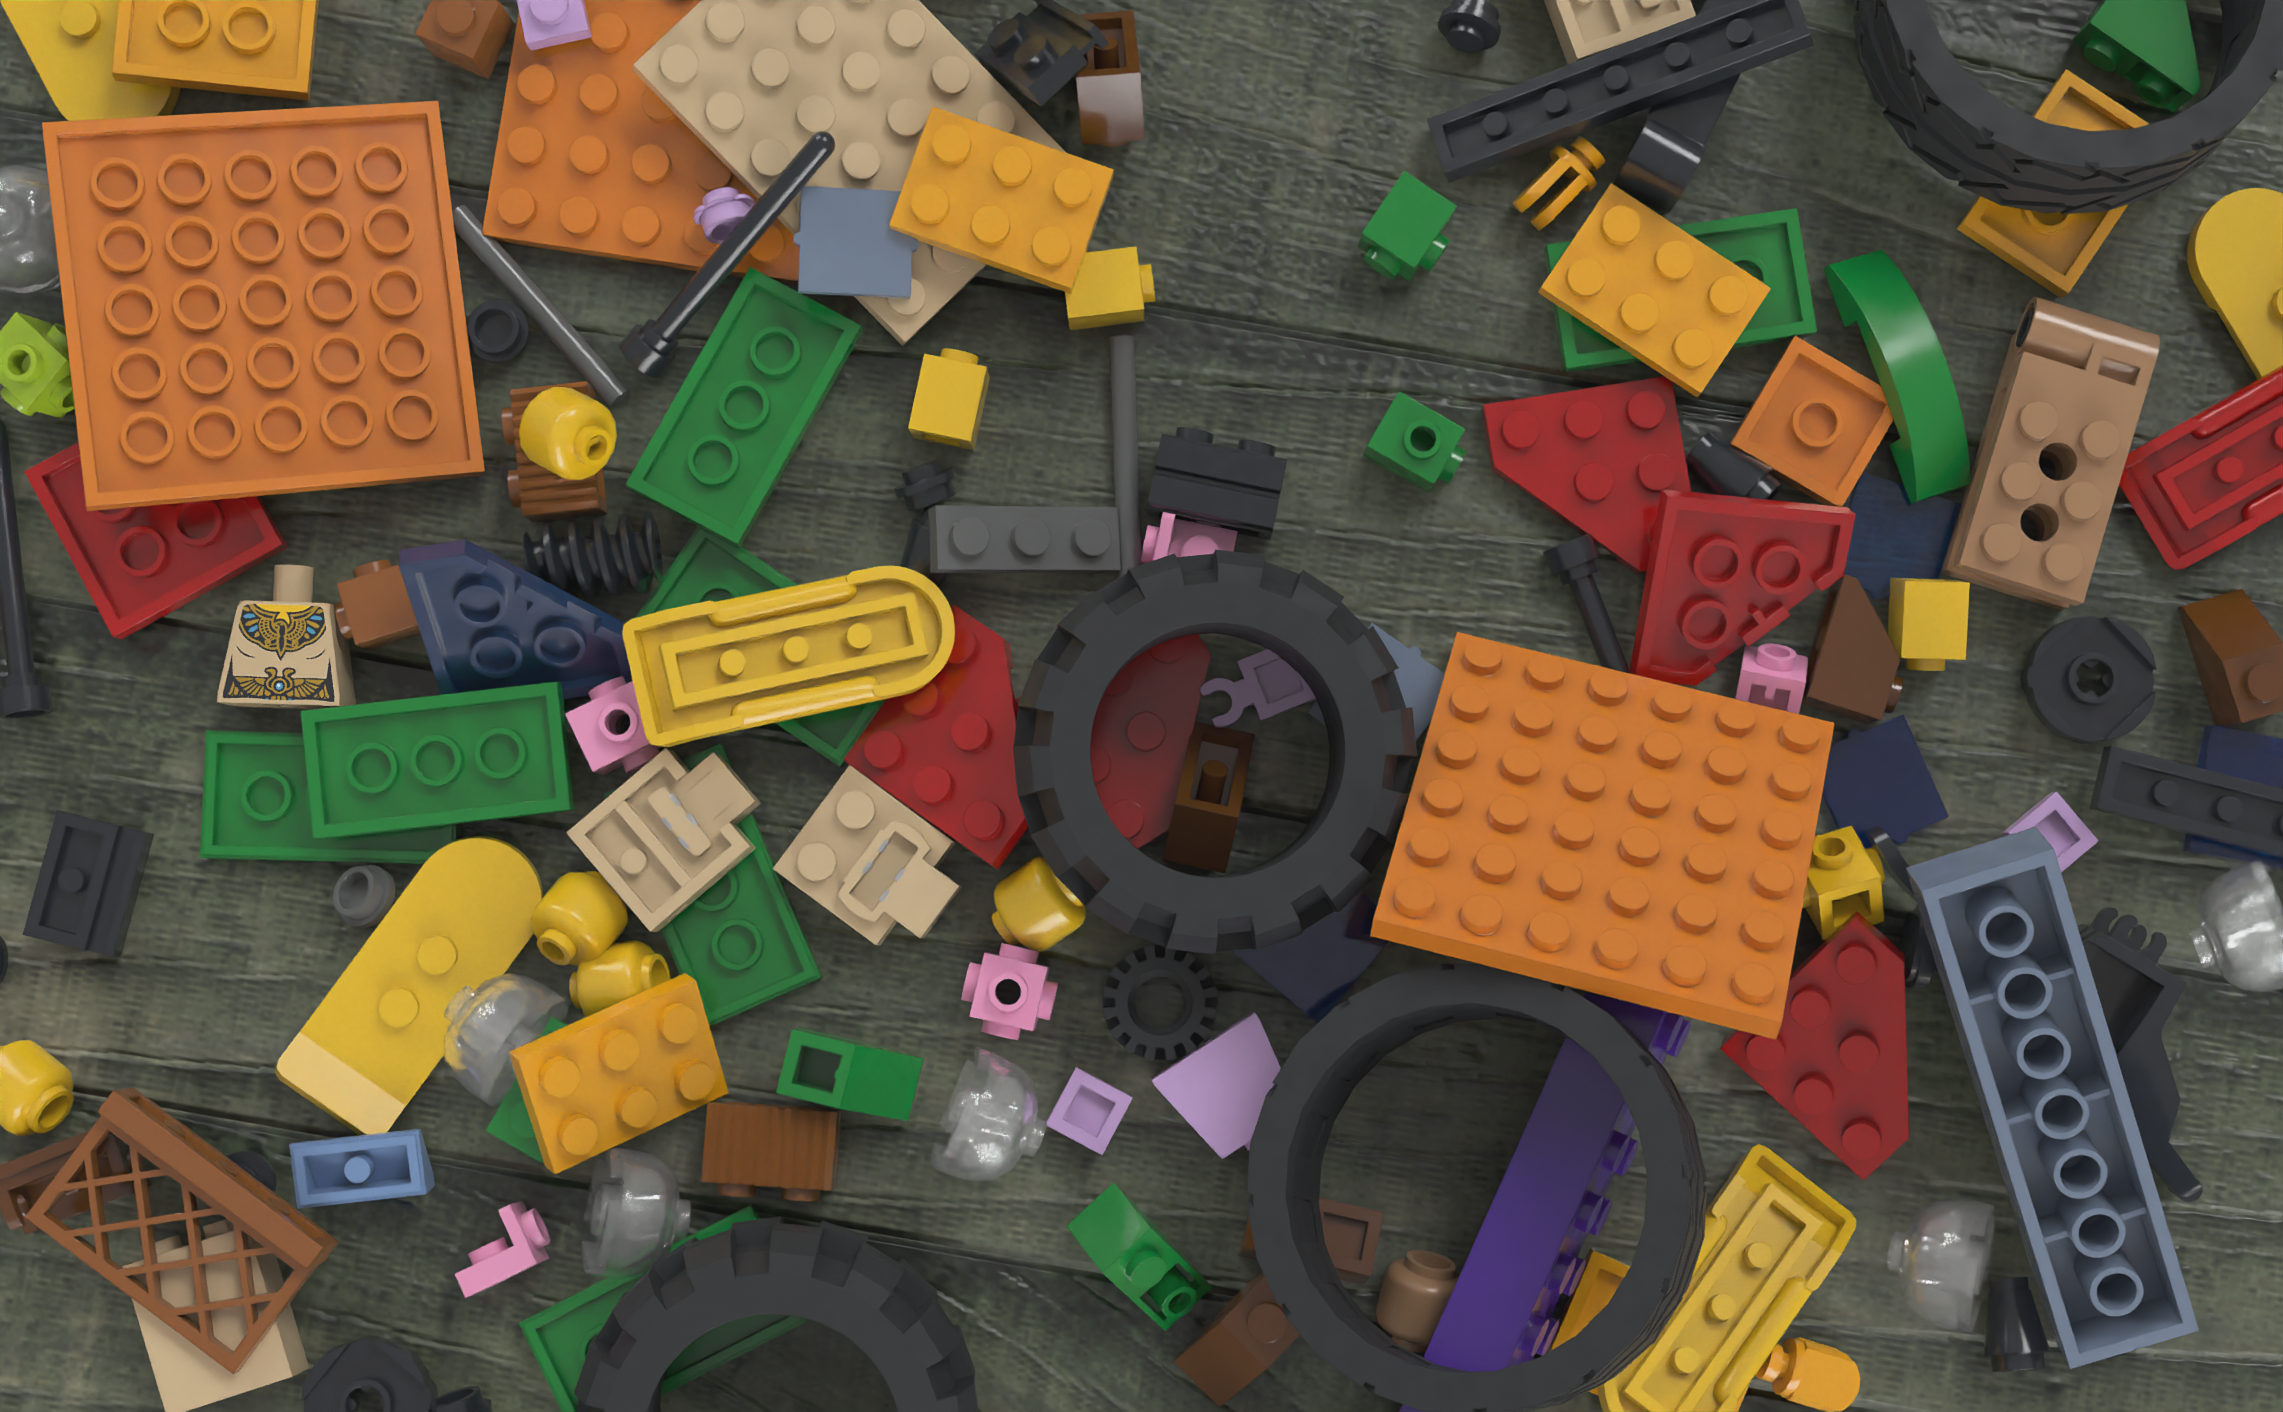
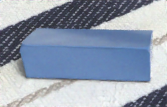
[289,1129,435,1209]

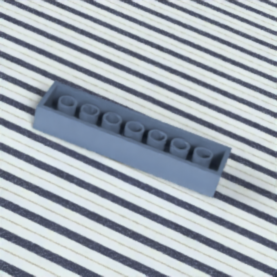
[1906,827,2199,1369]

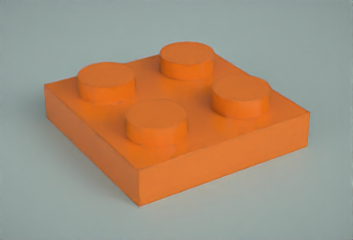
[1729,336,1894,507]

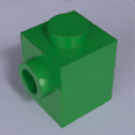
[1358,171,1457,282]
[1363,391,1467,493]

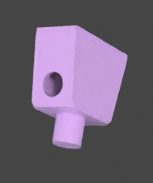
[1152,1012,1281,1159]

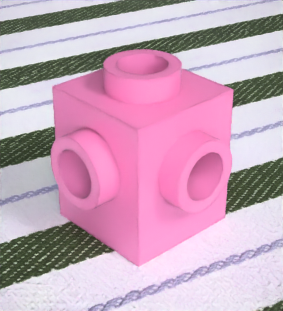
[565,676,663,775]
[961,943,1058,1040]

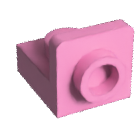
[1140,512,1238,563]
[1735,643,1808,714]
[455,1201,550,1298]

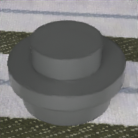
[333,865,395,929]

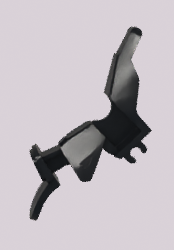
[1864,824,2203,1202]

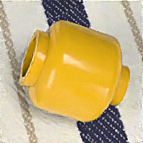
[519,387,617,480]
[992,856,1086,951]
[531,871,628,966]
[569,940,671,1017]
[0,1040,74,1136]

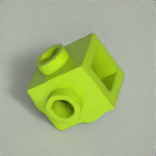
[0,312,75,419]

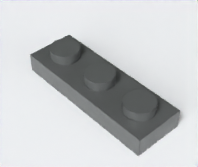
[928,505,1121,573]

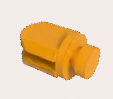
[1512,136,1606,231]
[1756,1337,1860,1412]

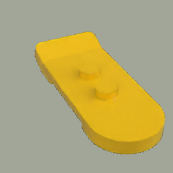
[0,0,180,121]
[2187,188,2283,379]
[622,566,955,747]
[274,836,543,1135]
[1598,1144,1857,1412]

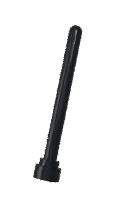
[619,131,836,378]
[0,419,53,719]
[1543,534,1631,674]

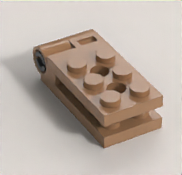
[1940,297,2160,611]

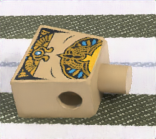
[217,565,356,709]

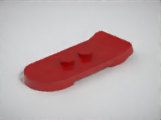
[2119,365,2283,570]

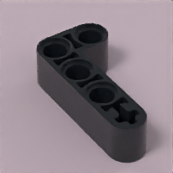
[1613,0,1741,213]

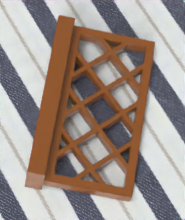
[25,1088,339,1374]

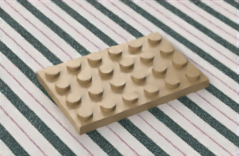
[633,0,1066,346]

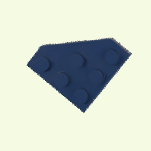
[398,539,633,700]

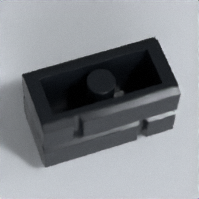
[1147,427,1287,540]

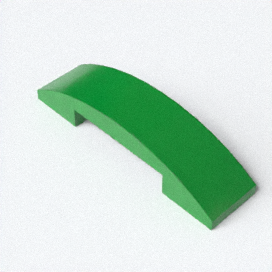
[1823,249,1970,504]

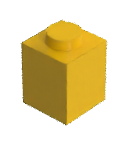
[1065,246,1155,330]
[908,348,990,451]
[1888,578,1970,671]

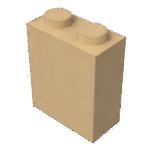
[122,1219,309,1412]

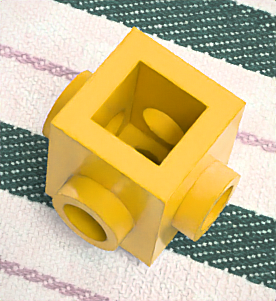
[1802,826,1885,940]

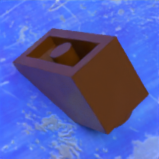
[1076,10,1145,147]
[1802,574,1903,724]
[2178,589,2283,728]
[1162,721,1255,873]
[1173,1269,1300,1407]

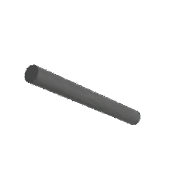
[452,205,630,407]
[1109,335,1143,578]

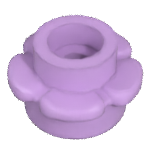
[693,187,755,244]

